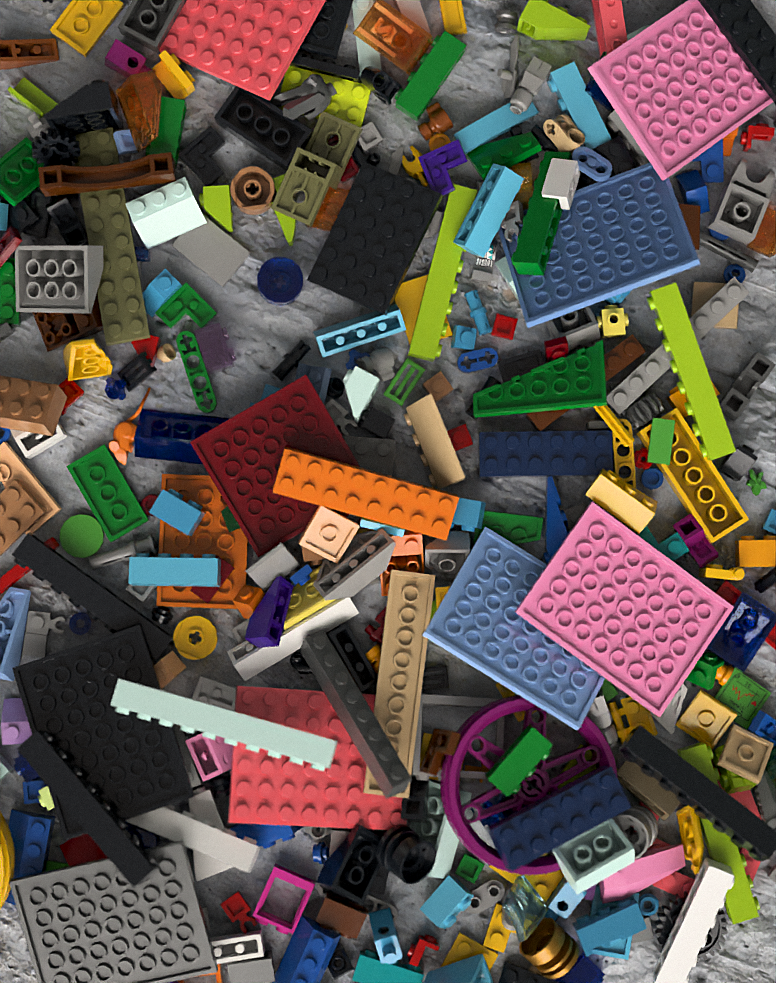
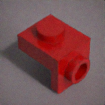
[740,123,775,151]
[406,934,440,967]

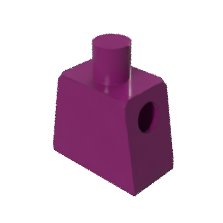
[105,39,155,83]

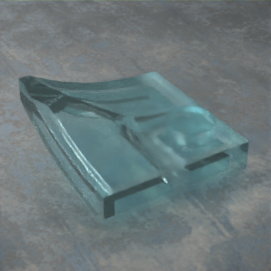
[502,875,549,942]

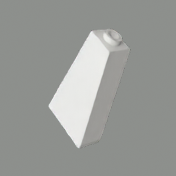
[189,786,233,881]

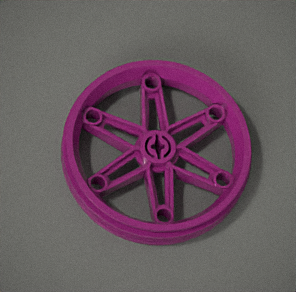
[440,695,618,875]

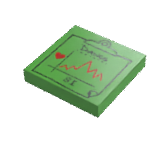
[714,668,771,729]

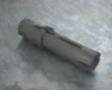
[700,230,759,273]

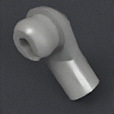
[424,211,444,239]

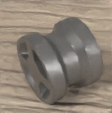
[494,10,517,34]

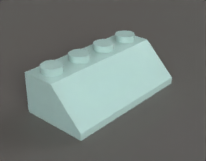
[410,780,472,879]

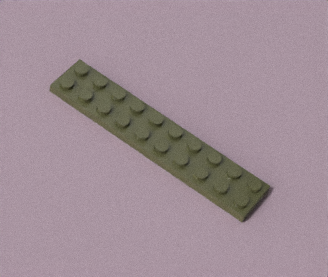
[70,127,151,346]

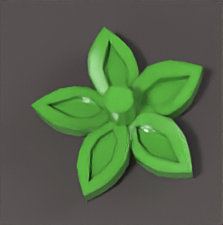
[746,469,767,496]

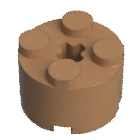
[230,166,276,215]

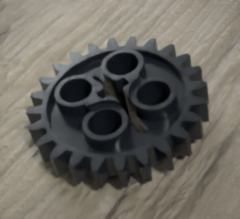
[655,891,728,963]

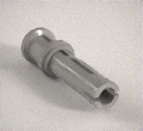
[89,534,158,570]

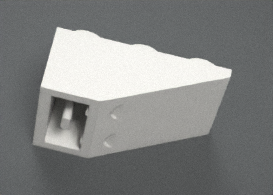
[10,380,68,459]

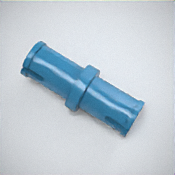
[464,290,493,336]

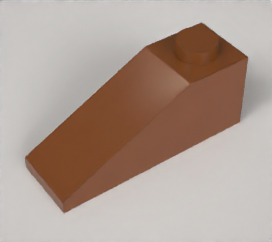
[0,39,59,69]

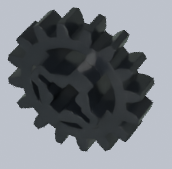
[32,128,80,167]

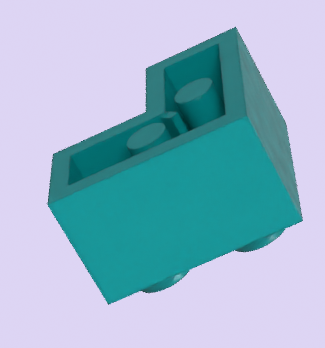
[634,526,690,561]

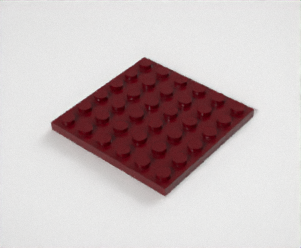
[190,374,360,557]

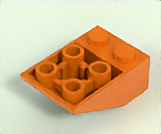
[380,529,424,596]

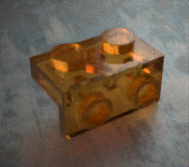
[746,207,776,258]

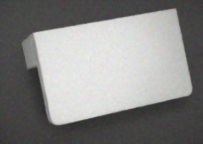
[541,158,580,210]

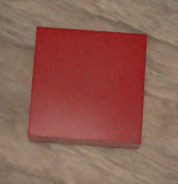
[491,313,518,341]

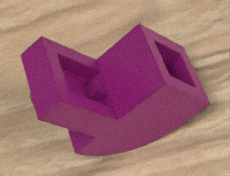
[672,513,719,568]

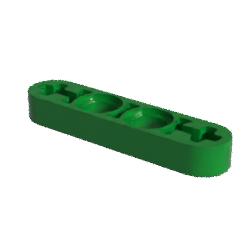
[176,331,217,413]

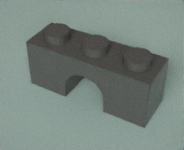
[719,352,776,420]

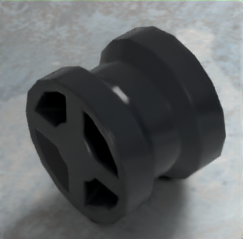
[210,775,231,799]

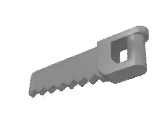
[755,773,776,828]

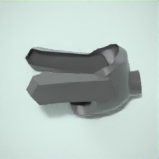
[270,74,337,120]

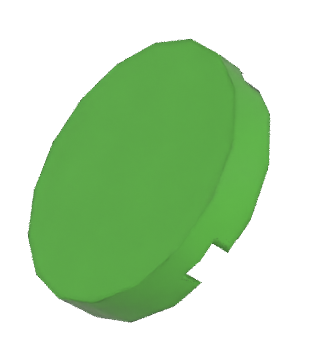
[59,514,104,558]

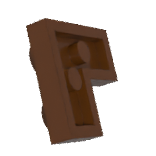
[420,728,461,776]

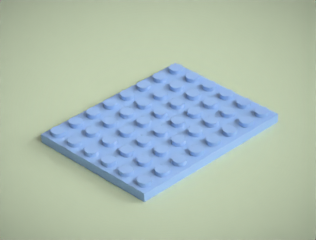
[423,526,605,730]

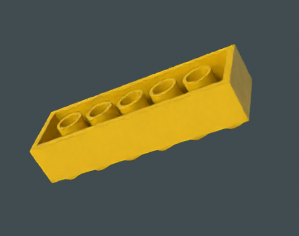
[636,408,749,544]

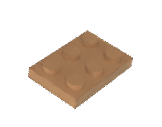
[0,479,47,556]

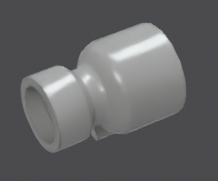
[358,347,395,382]

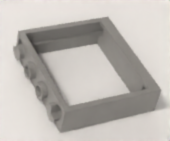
[411,694,504,784]

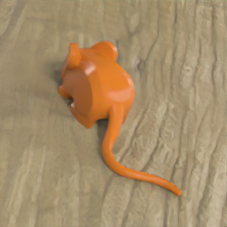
[109,388,150,465]

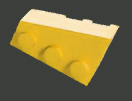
[585,469,658,534]

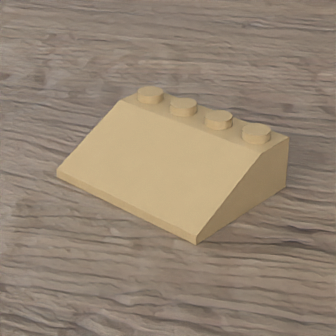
[403,394,465,490]

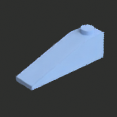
[0,587,31,681]

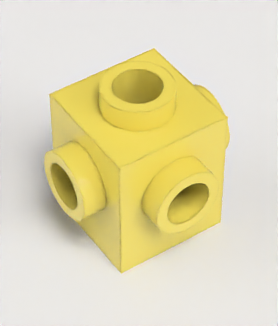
[596,305,629,339]

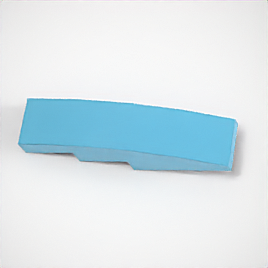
[454,102,539,154]

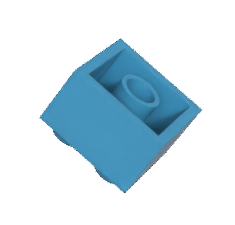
[149,488,206,536]

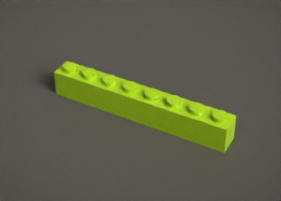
[408,184,477,362]
[647,282,736,461]
[677,742,760,925]

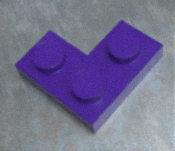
[418,139,468,195]

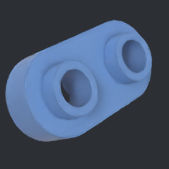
[572,146,612,182]

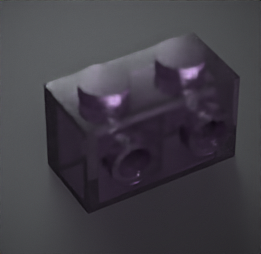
[194,323,237,375]

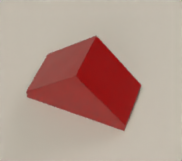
[131,335,161,367]

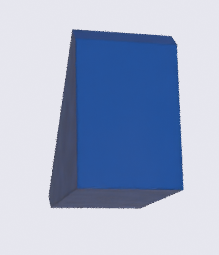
[675,169,710,214]

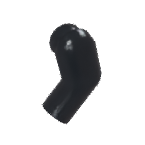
[290,652,313,674]

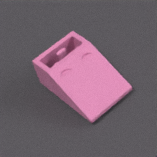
[185,732,233,782]

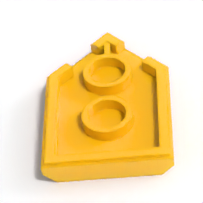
[676,805,704,874]

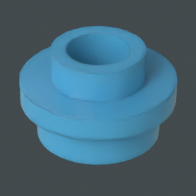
[638,893,659,916]

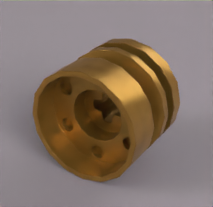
[519,918,580,979]

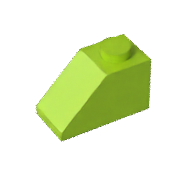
[199,185,234,232]

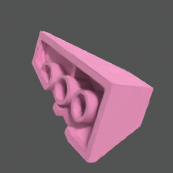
[599,843,686,904]

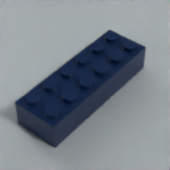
[478,430,613,478]
[486,765,631,871]

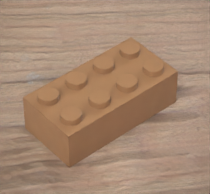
[0,376,67,436]

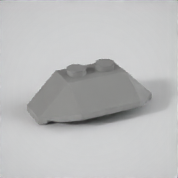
[313,528,396,600]

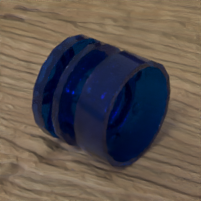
[257,257,303,306]

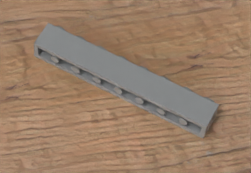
[607,277,749,415]

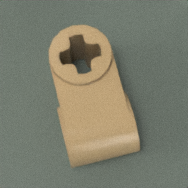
[543,114,585,155]

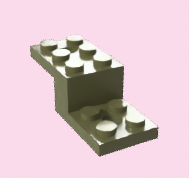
[271,111,363,227]

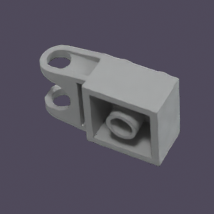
[707,158,774,245]

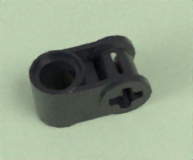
[360,66,402,105]

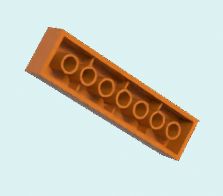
[273,446,459,541]

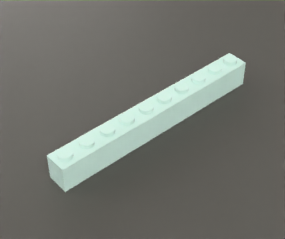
[111,679,338,771]

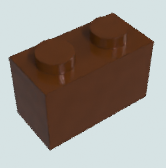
[315,891,368,939]

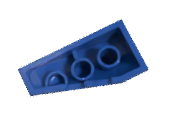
[543,476,570,564]

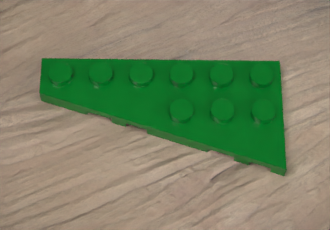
[473,340,607,418]

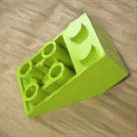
[517,0,590,41]

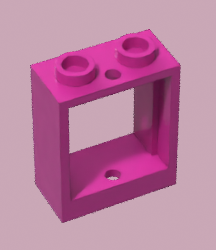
[252,863,316,935]

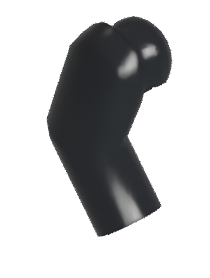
[352,144,380,167]

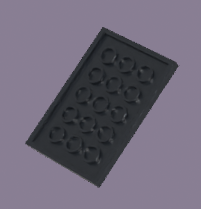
[307,162,443,315]

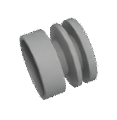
[612,804,658,859]

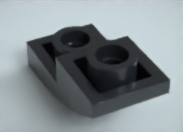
[327,928,354,980]

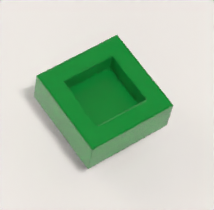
[454,853,485,884]

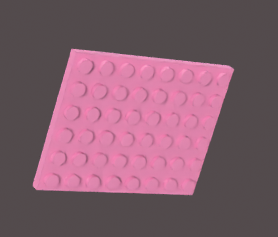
[587,0,773,181]
[514,502,734,717]

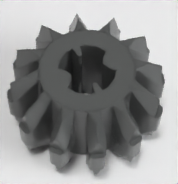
[626,393,665,427]

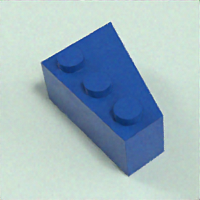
[228,823,304,849]

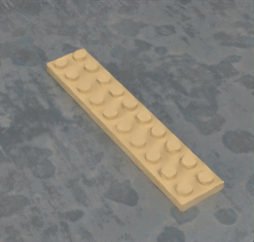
[363,569,435,798]

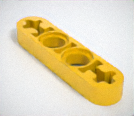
[612,418,636,488]

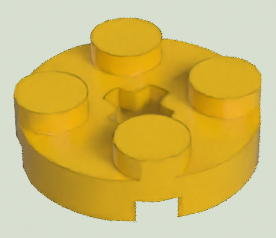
[173,616,218,660]

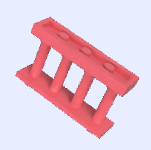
[591,0,628,59]

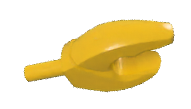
[402,146,428,187]

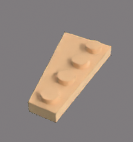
[0,442,62,535]

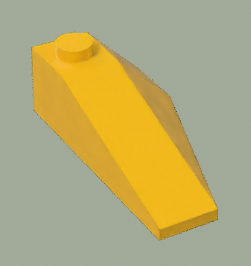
[63,339,113,381]

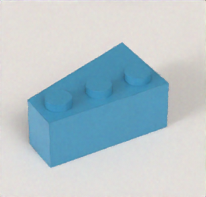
[572,898,647,957]

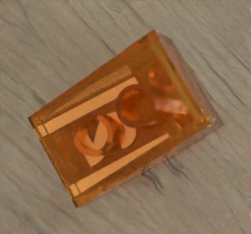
[353,0,434,75]
[115,70,162,152]

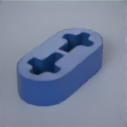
[457,348,498,373]

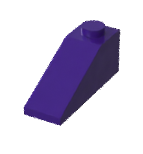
[244,576,294,648]

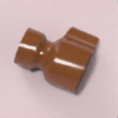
[417,101,453,141]

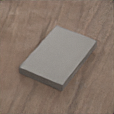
[172,217,251,287]

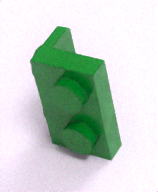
[685,651,724,690]

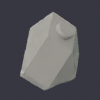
[425,531,470,581]

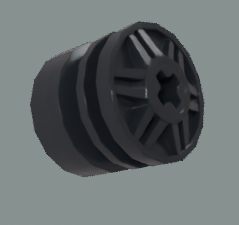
[376,824,437,885]

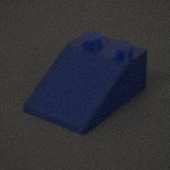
[706,592,776,672]

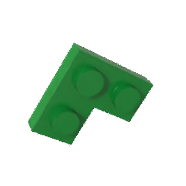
[155,282,217,329]

